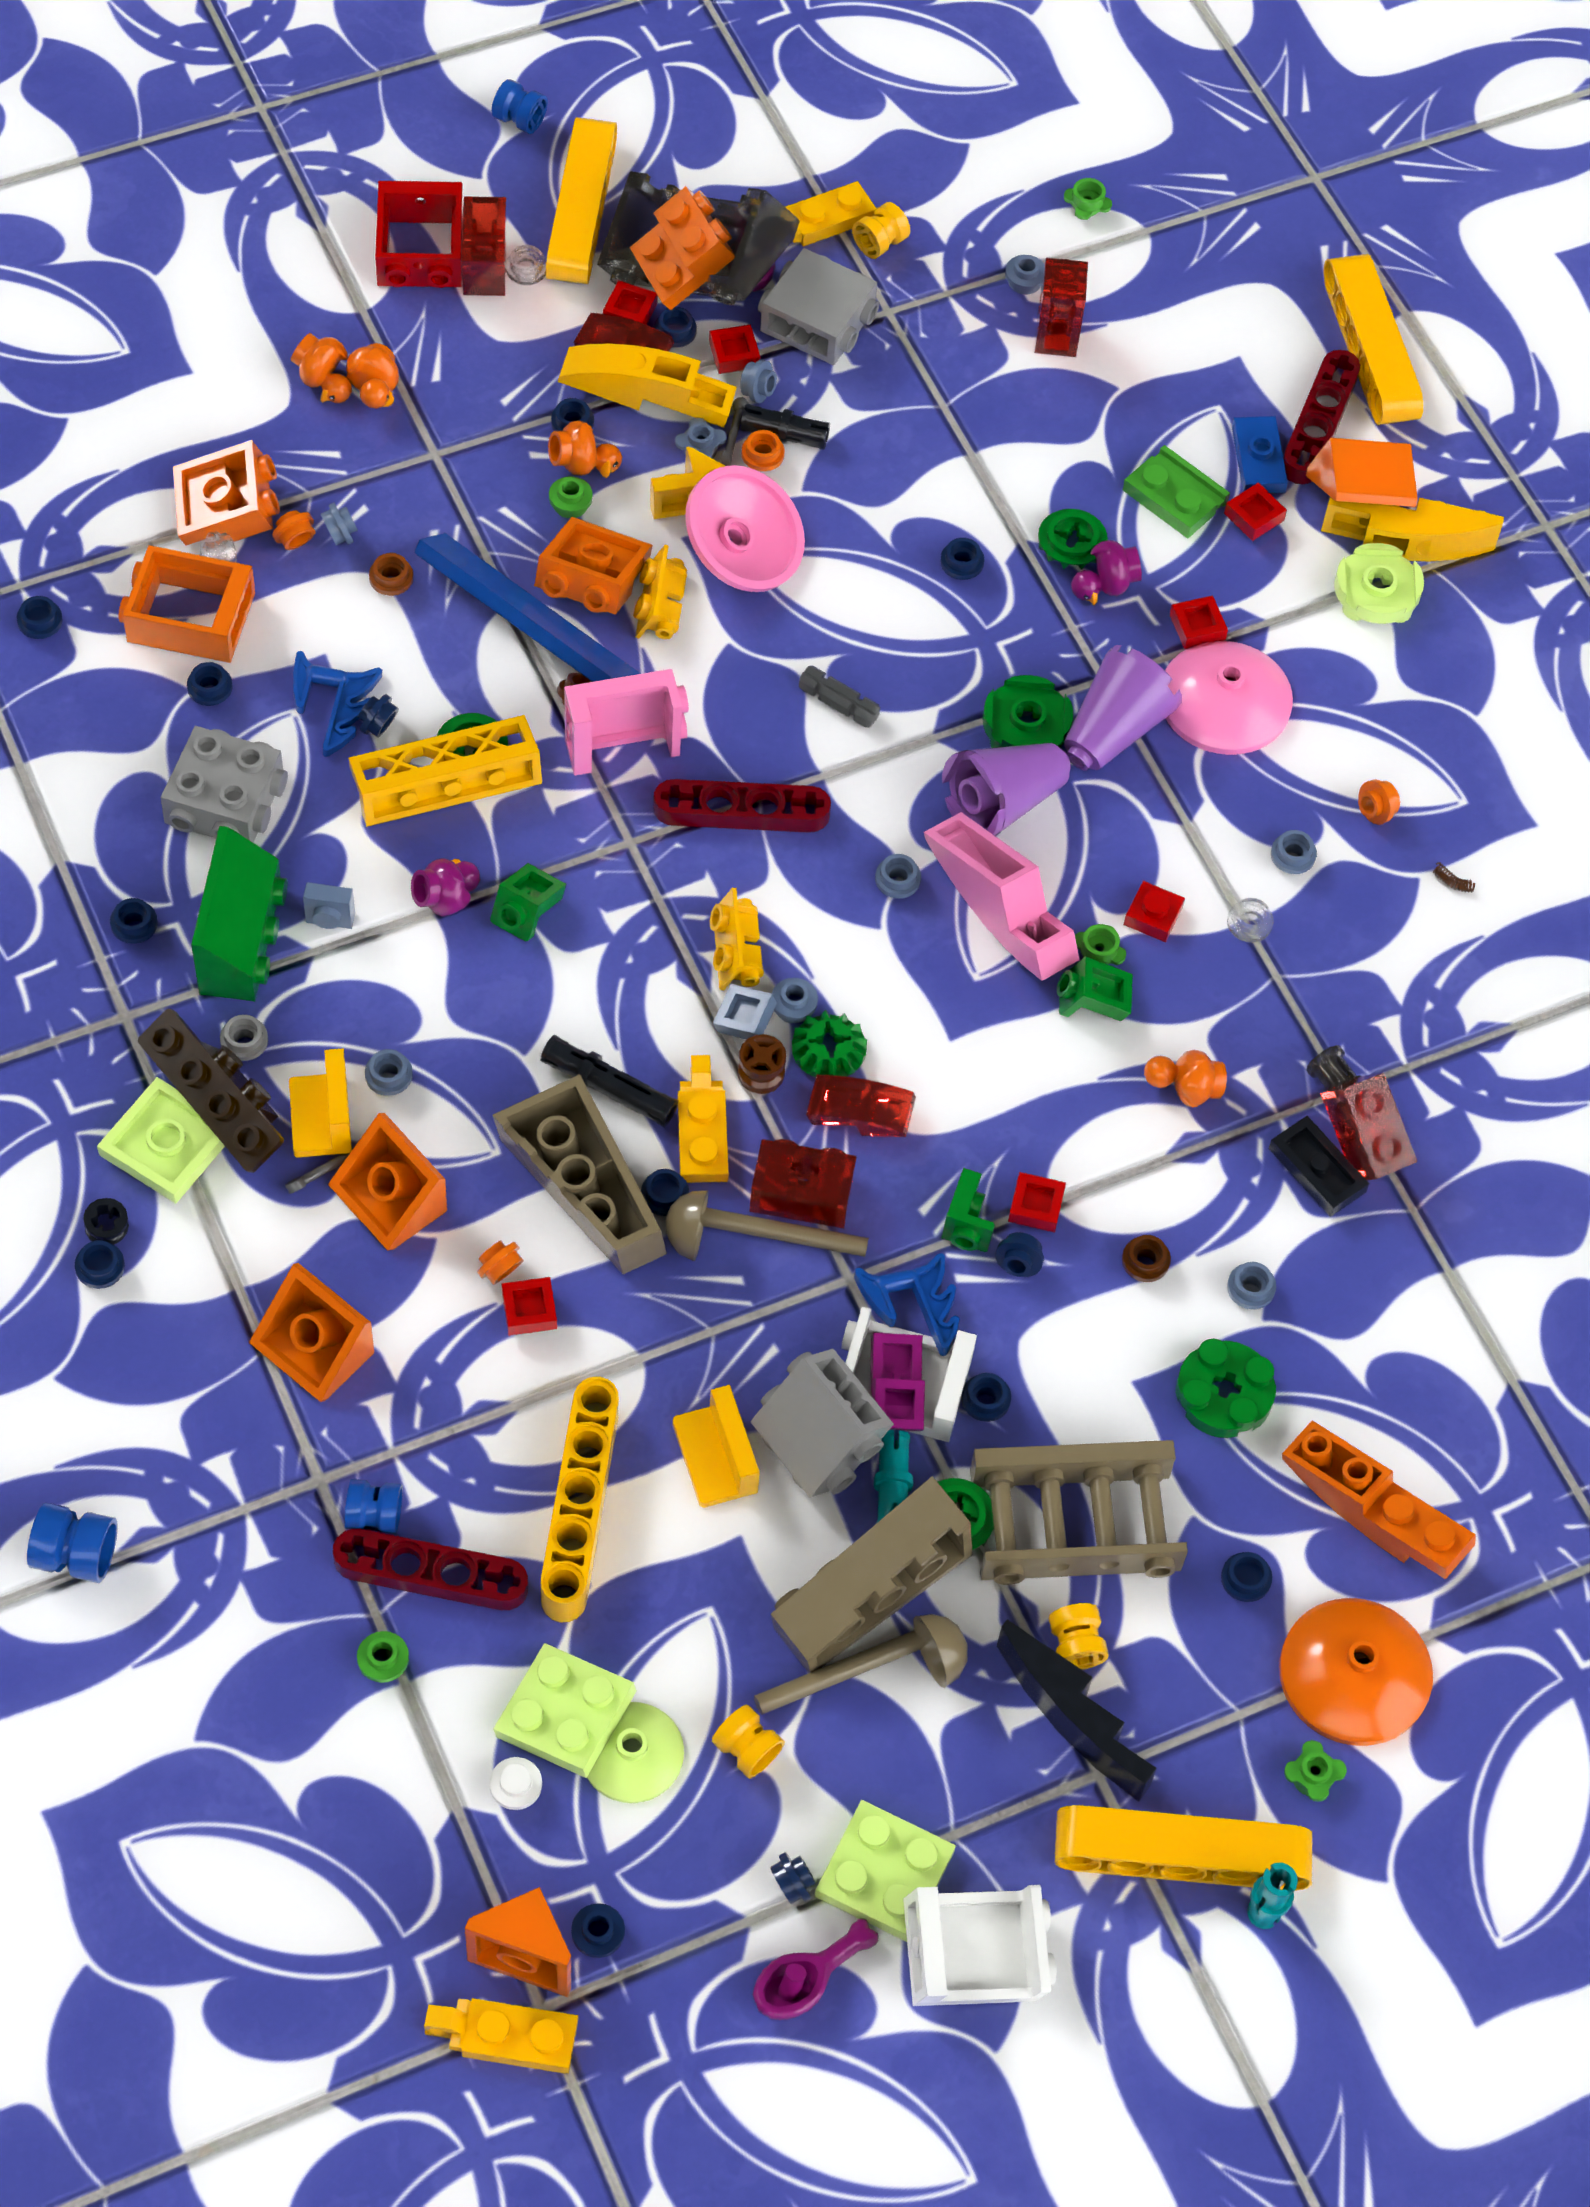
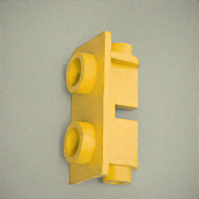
[633,545,687,639]
[710,887,764,991]

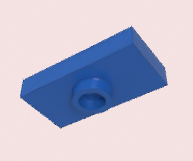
[1232,416,1288,493]

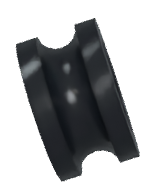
[83,1198,129,1245]

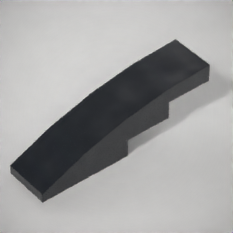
[997,1619,1157,1802]

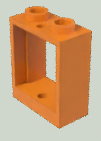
[118,545,255,663]

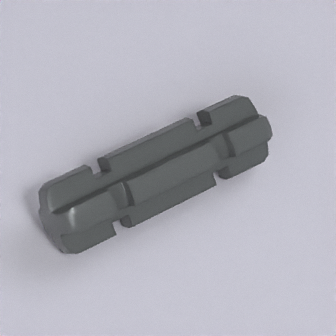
[799,666,881,728]

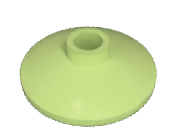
[587,1702,684,1803]

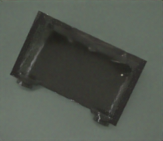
[597,171,800,305]

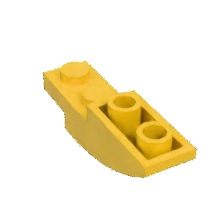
[557,344,737,428]
[1321,497,1504,561]

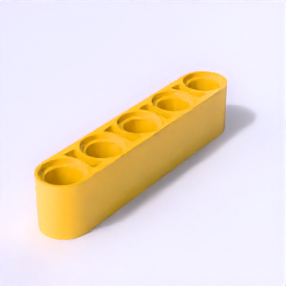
[546,117,617,284]
[1323,254,1423,425]
[541,1376,619,1623]
[1055,1805,1312,1891]

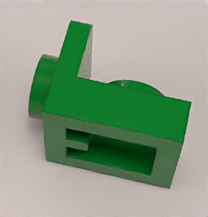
[490,863,566,941]
[1057,956,1133,1021]
[941,1168,995,1252]

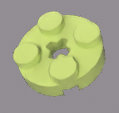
[1334,543,1424,624]

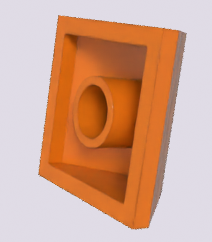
[1306,438,1418,507]
[328,1113,447,1251]
[249,1263,374,1402]
[465,1887,571,1997]

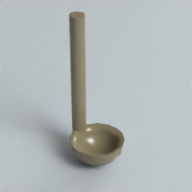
[666,1190,869,1261]
[754,1614,968,1715]

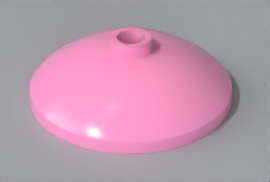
[685,465,805,592]
[1165,641,1293,755]

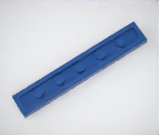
[415,533,641,682]

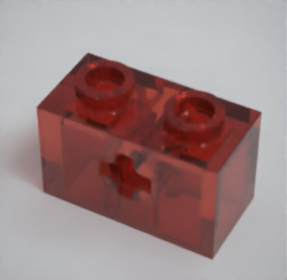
[462,196,507,296]
[1034,258,1088,357]
[1320,1072,1418,1180]
[749,1139,857,1229]

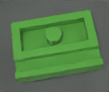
[1122,445,1230,539]

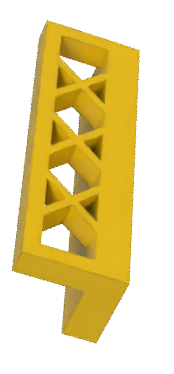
[348,715,542,827]

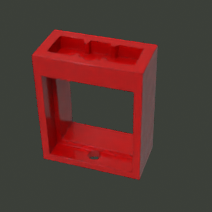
[375,181,464,288]

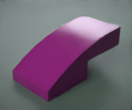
[870,1333,925,1431]

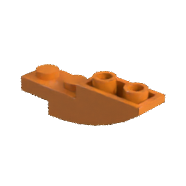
[1282,1420,1476,1579]

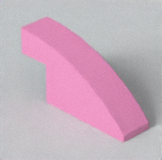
[924,812,1080,981]

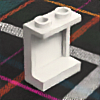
[841,1307,977,1442]
[903,1885,1056,2006]

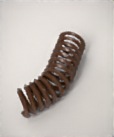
[1433,862,1475,893]

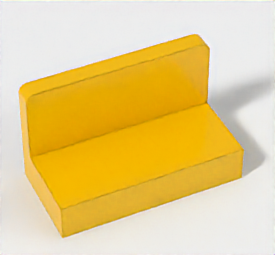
[289,1048,352,1158]
[672,1385,760,1508]

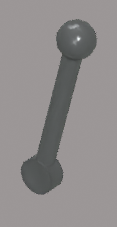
[721,397,749,466]
[285,1138,361,1194]

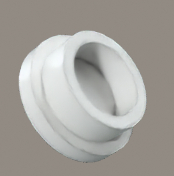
[489,1757,542,1810]

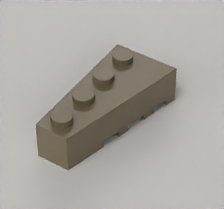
[492,1074,667,1275]
[771,1476,973,1673]

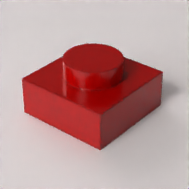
[603,280,658,334]
[709,324,760,374]
[1224,482,1287,541]
[1170,595,1228,650]
[1123,881,1185,942]
[1008,1172,1066,1233]
[501,1277,557,1336]

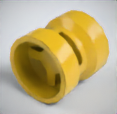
[852,202,911,259]
[1048,1603,1109,1670]
[712,1704,785,1779]

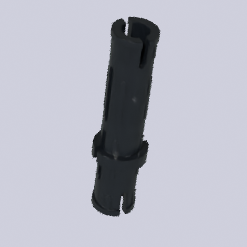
[540,1034,679,1127]

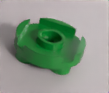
[983,675,1074,749]
[1175,1338,1276,1438]

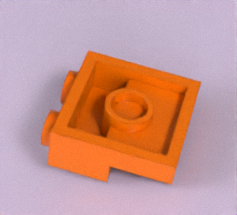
[629,186,736,310]
[173,440,280,545]
[534,517,653,615]

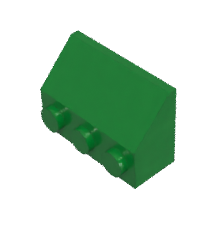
[191,826,288,1002]

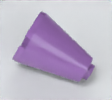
[1064,645,1182,771]
[942,743,1071,836]

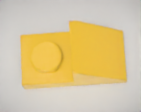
[650,446,725,519]

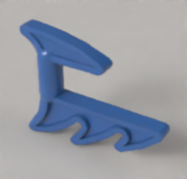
[293,651,382,757]
[854,1253,960,1356]

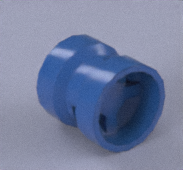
[491,79,548,134]
[345,1479,403,1534]

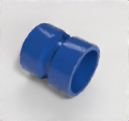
[27,1502,118,1583]

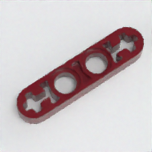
[1283,350,1361,485]
[653,779,831,832]
[333,1529,528,1610]

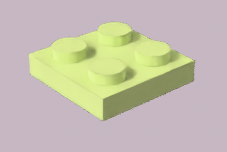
[97,1077,225,1204]
[493,1643,637,1778]
[814,1799,956,1942]

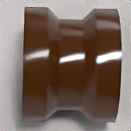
[738,1034,786,1094]

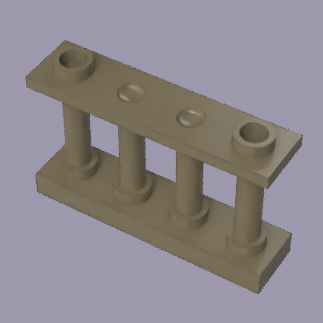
[970,1440,1188,1585]

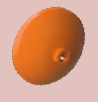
[1279,1598,1433,1746]

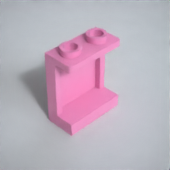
[564,669,689,776]

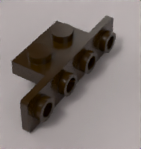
[138,1008,284,1173]

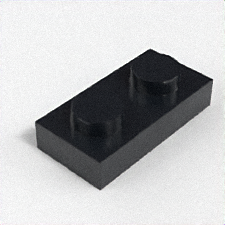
[1268,1116,1370,1217]

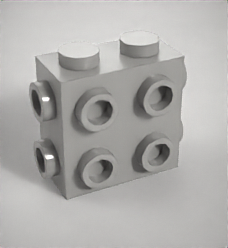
[758,248,879,366]
[160,726,288,842]
[750,1349,894,1498]

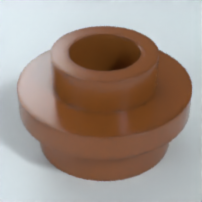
[369,553,413,596]

